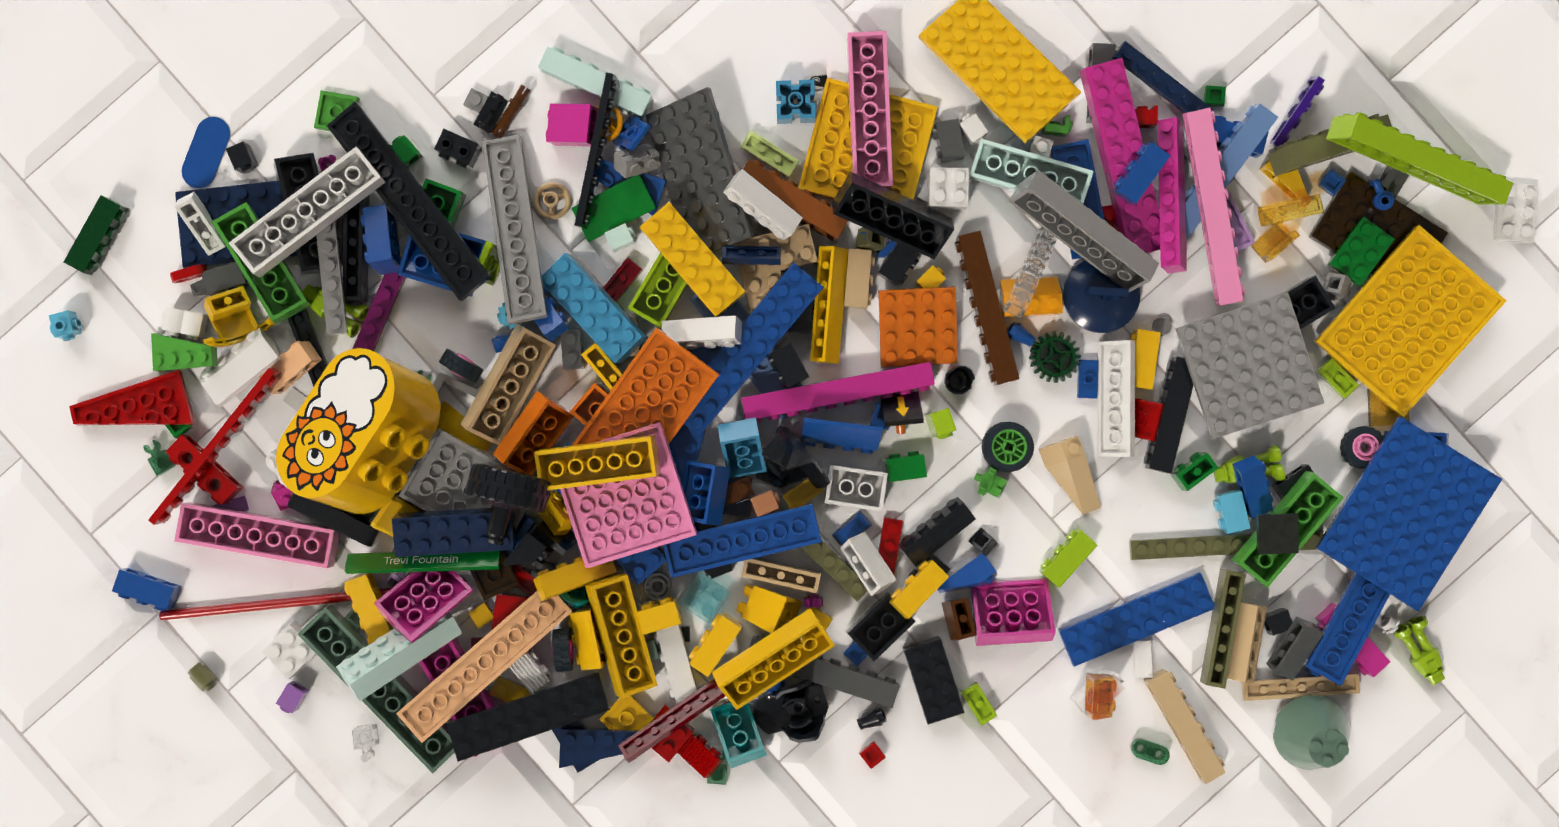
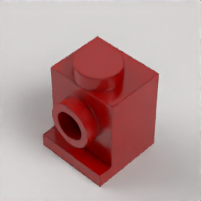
[1135,105,1158,128]

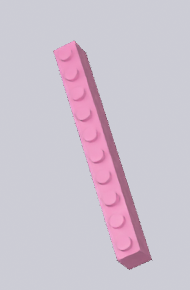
[1182,108,1245,306]

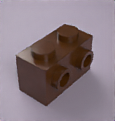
[941,597,977,640]

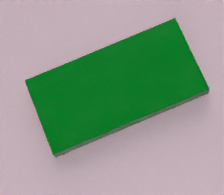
[571,174,657,243]

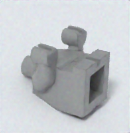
[1323,271,1352,301]

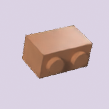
[750,489,781,517]

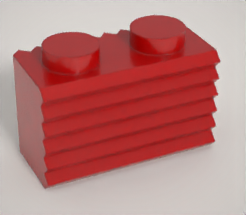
[677,734,724,778]

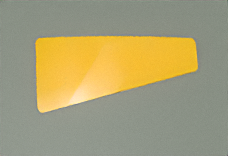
[436,401,492,452]

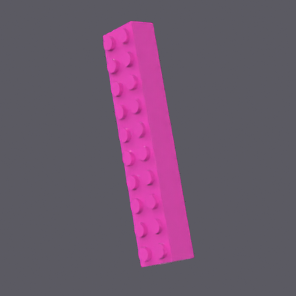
[1079,58,1160,253]

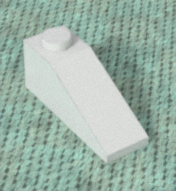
[174,192,226,256]

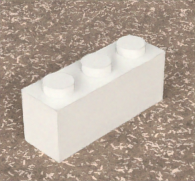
[840,532,897,596]

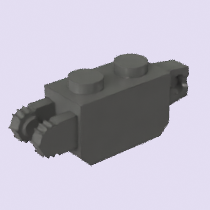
[190,262,250,297]

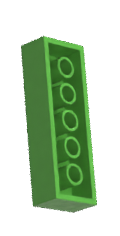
[211,202,311,325]
[1231,471,1344,588]

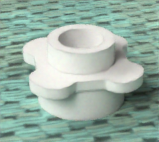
[1380,616,1400,634]

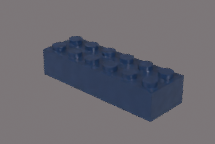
[392,508,517,557]

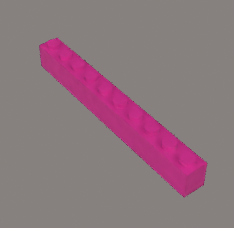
[740,362,935,423]

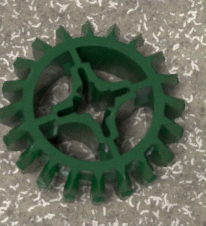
[1029,331,1081,383]

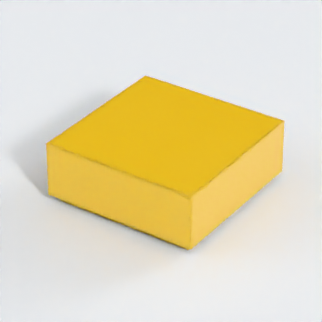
[469,602,493,629]

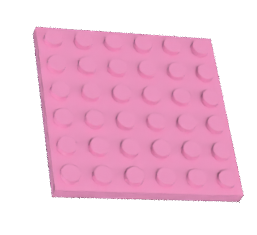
[560,422,697,568]

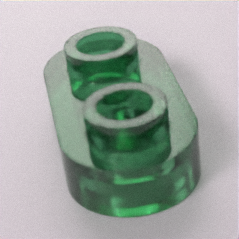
[1130,738,1170,765]

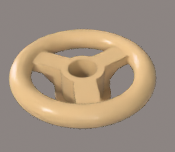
[533,182,571,220]

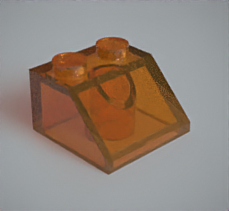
[1084,673,1116,720]

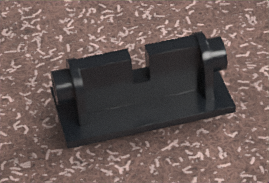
[473,91,508,134]

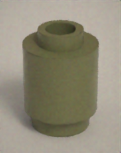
[188,662,217,691]

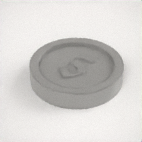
[1152,316,1172,336]

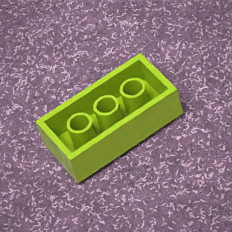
[627,253,688,329]

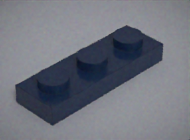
[722,245,781,265]

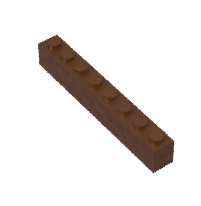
[954,230,1020,386]

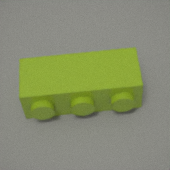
[924,408,957,439]
[1039,529,1098,588]

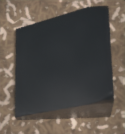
[968,528,998,557]

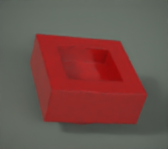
[859,741,886,769]

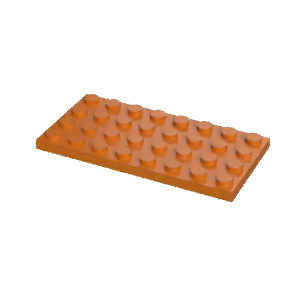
[571,328,720,446]

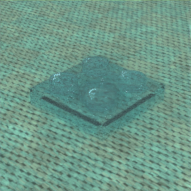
[678,571,731,624]

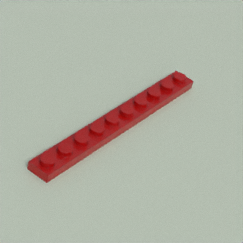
[148,368,281,525]

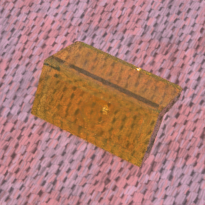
[1251,221,1300,263]

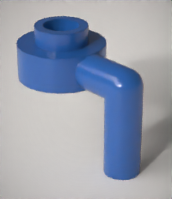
[1367,179,1394,210]

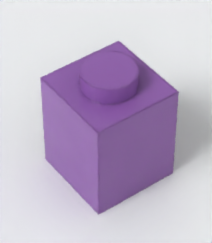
[275,681,310,713]

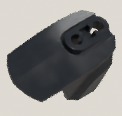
[756,425,830,488]
[754,681,829,743]

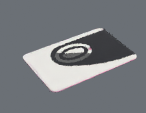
[804,74,827,90]

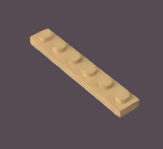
[1242,673,1360,701]

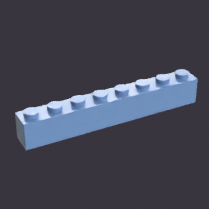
[1185,103,1278,240]

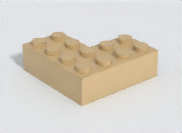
[734,224,818,313]

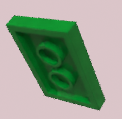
[1327,216,1395,286]

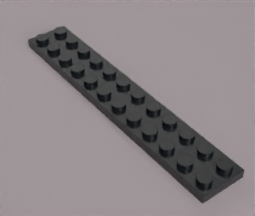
[327,101,492,301]

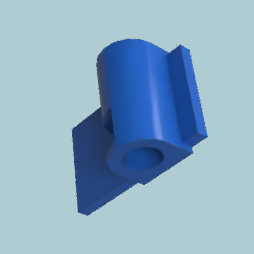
[612,116,651,151]

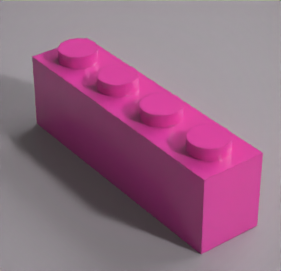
[1315,603,1391,677]

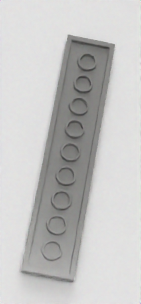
[482,134,548,324]

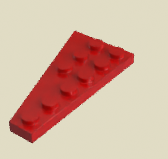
[69,370,195,426]

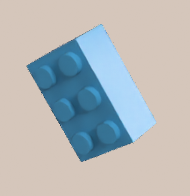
[717,417,767,479]

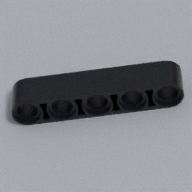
[287,493,379,547]

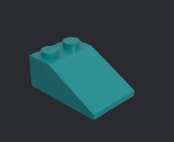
[710,702,767,769]

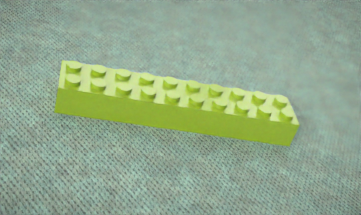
[1326,112,1513,205]

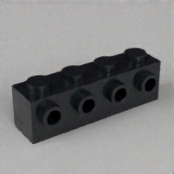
[898,497,976,567]

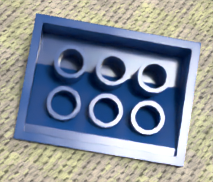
[397,232,486,297]
[801,418,883,454]

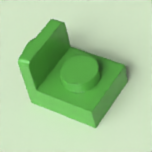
[1042,115,1073,137]

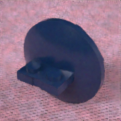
[1063,260,1140,333]

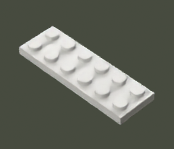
[1098,340,1135,457]

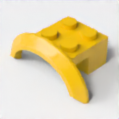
[203,286,275,347]

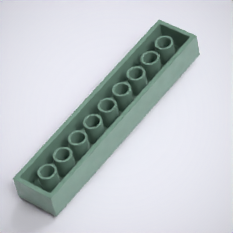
[298,605,455,774]

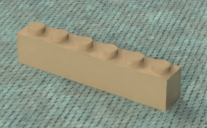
[1143,669,1226,784]

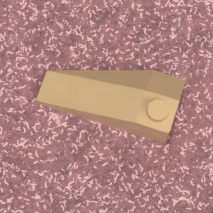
[1038,436,1101,514]

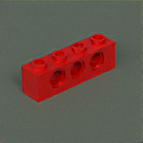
[166,435,244,505]

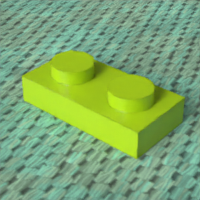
[1316,358,1359,399]
[961,682,998,726]

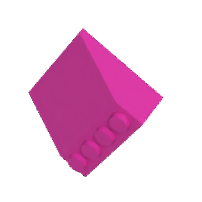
[374,571,473,643]
[971,579,1056,646]

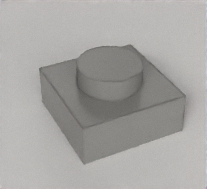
[463,88,488,113]

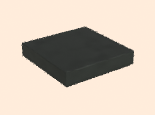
[1256,513,1299,555]

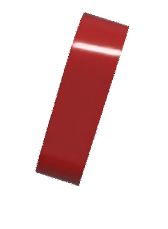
[170,264,207,284]

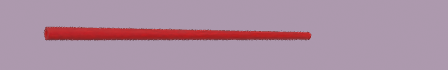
[159,580,467,620]

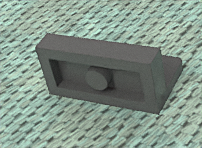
[1379,166,1409,199]

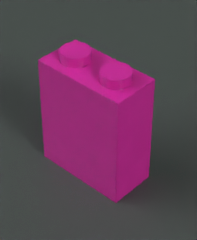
[545,104,598,147]

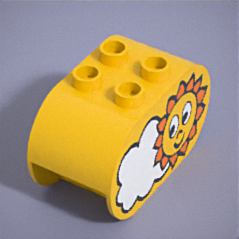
[276,348,440,514]

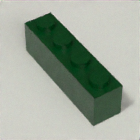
[63,195,129,275]

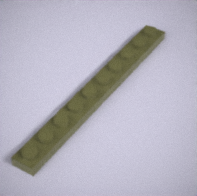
[1129,529,1323,560]

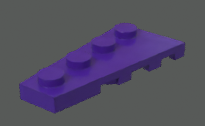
[1270,76,1325,147]

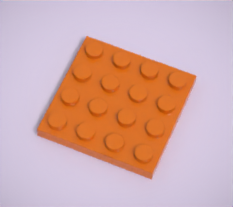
[878,286,957,367]

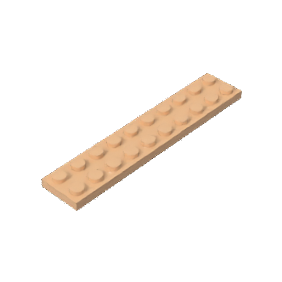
[396,591,573,743]

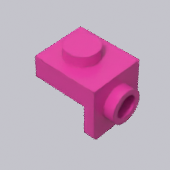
[271,480,293,511]

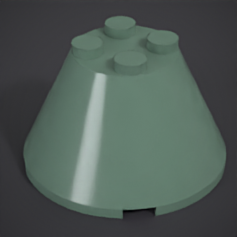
[1273,694,1350,770]

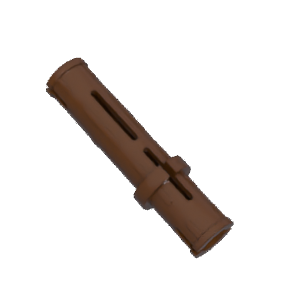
[491,84,531,138]

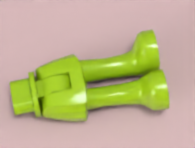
[303,284,370,338]
[1213,445,1285,484]
[1393,616,1445,685]

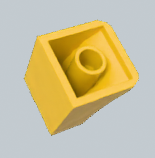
[370,493,425,537]
[736,585,801,633]

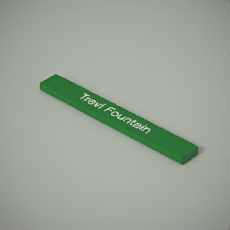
[344,551,502,574]

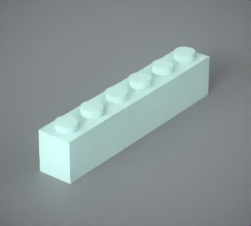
[538,46,653,120]

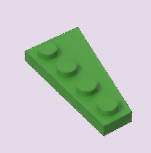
[151,333,218,371]

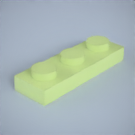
[740,131,799,178]

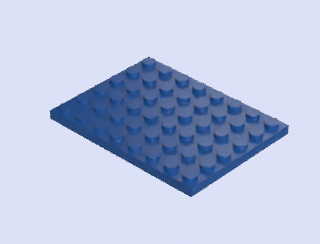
[1315,417,1502,612]

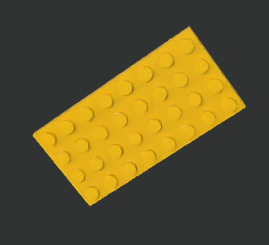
[918,0,1081,144]

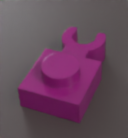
[804,593,823,608]

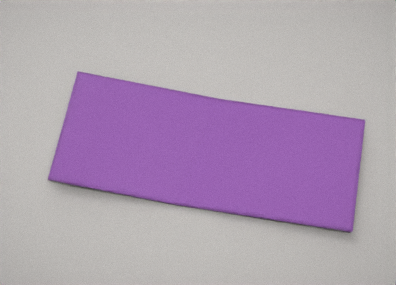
[211,496,249,512]

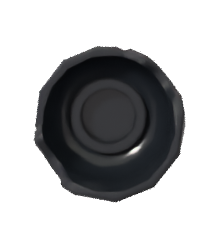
[944,366,975,395]

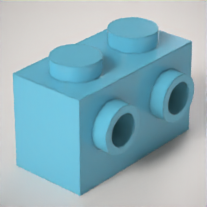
[1213,490,1251,534]

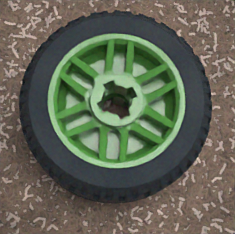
[981,422,1034,472]

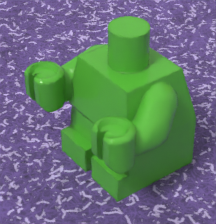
[974,467,1008,499]

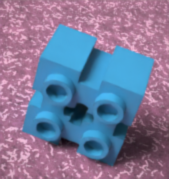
[776,79,816,124]

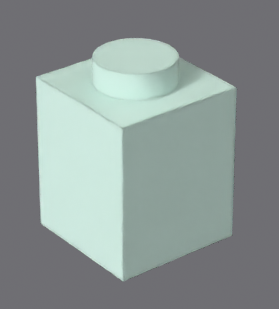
[605,223,636,253]

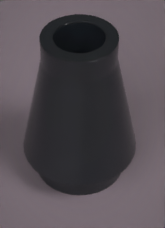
[857,707,887,730]

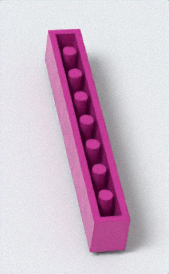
[1158,117,1187,274]

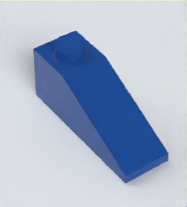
[937,553,998,593]

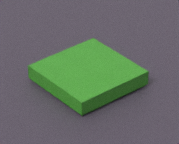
[314,90,360,132]

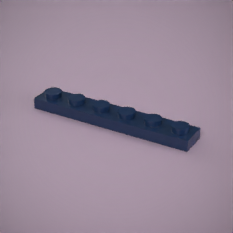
[1112,41,1214,113]

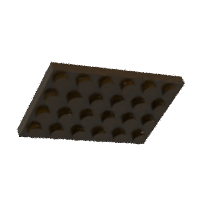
[1308,172,1448,276]

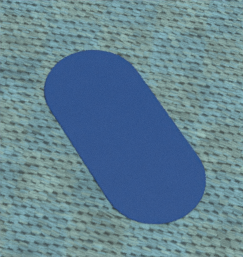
[181,117,230,188]

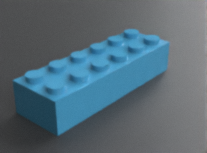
[542,253,648,364]

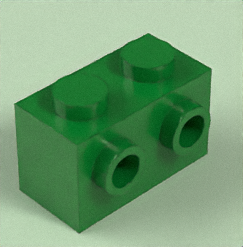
[1171,452,1219,491]

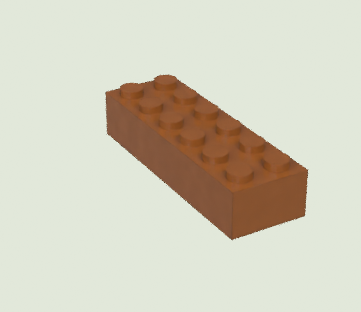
[743,160,849,243]

